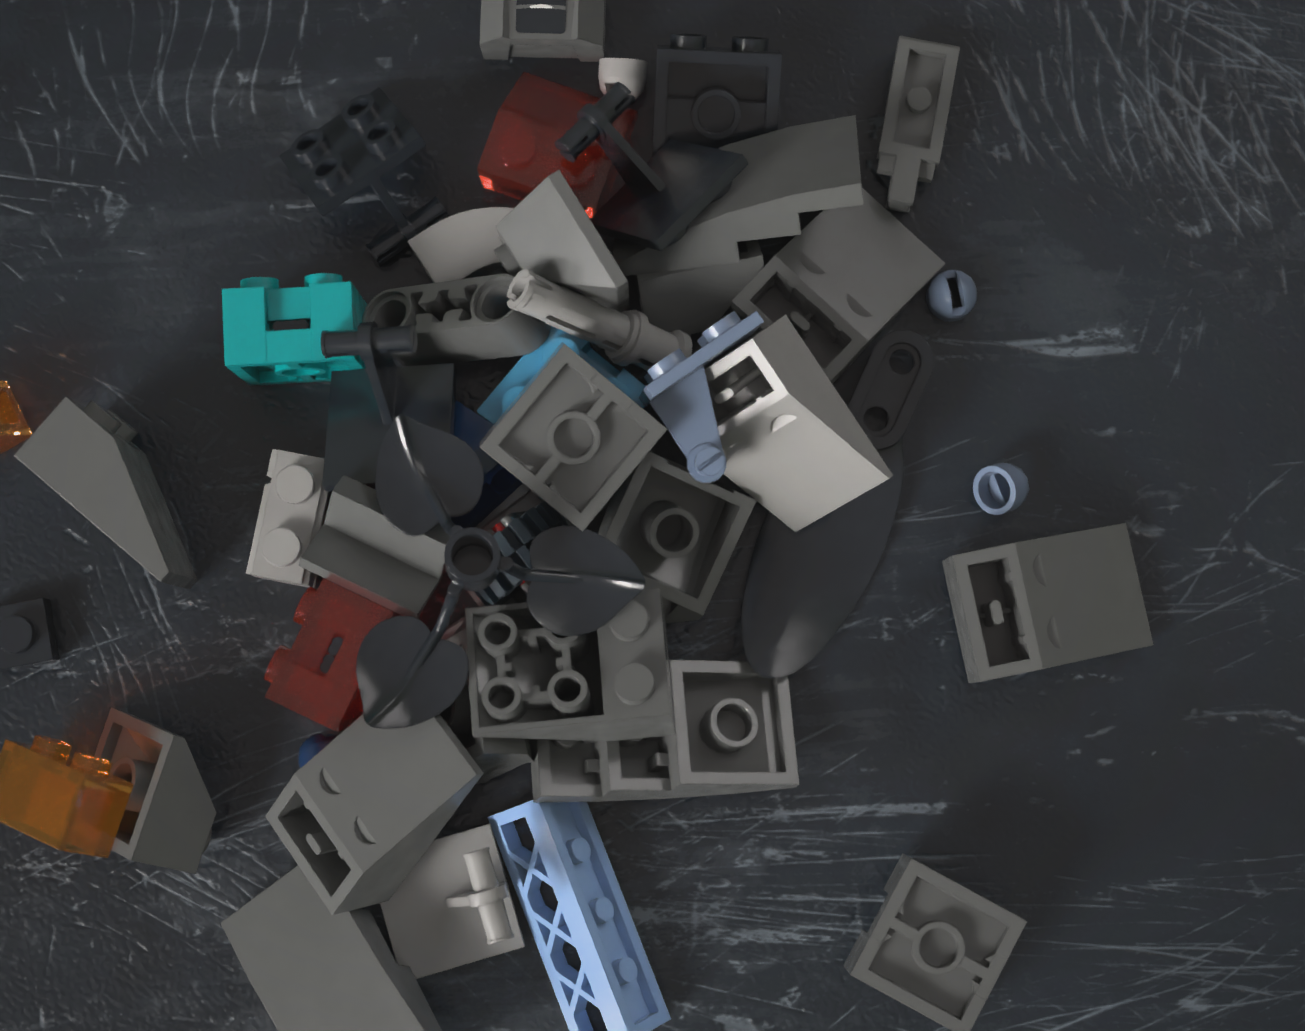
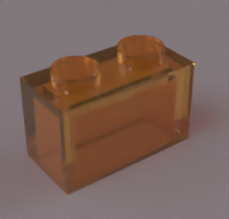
[0,735,134,858]

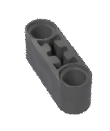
[362,274,551,366]

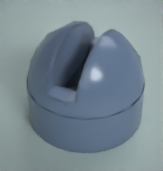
[926,270,977,322]
[973,463,1029,515]

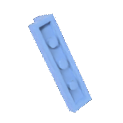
[487,800,671,1031]

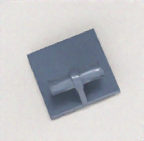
[639,311,764,483]

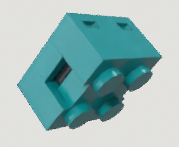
[222,273,368,386]

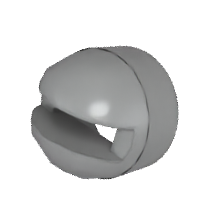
[598,58,648,101]

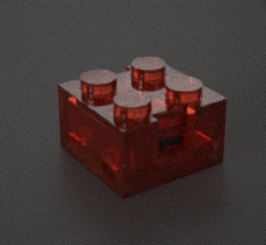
[264,578,402,731]

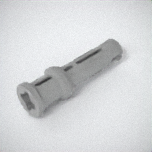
[507,269,693,371]

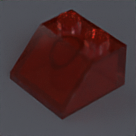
[477,72,638,218]

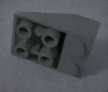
[729,188,946,384]
[942,523,1154,683]
[465,588,676,741]
[265,714,483,915]

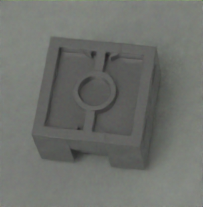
[479,342,667,532]
[843,853,1027,1031]

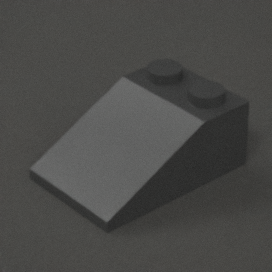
[14,397,197,590]

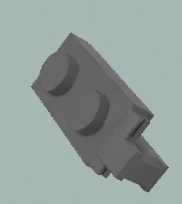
[876,36,960,213]

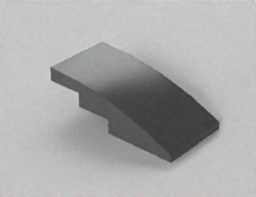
[613,115,864,276]
[529,660,800,803]
[221,865,442,1031]

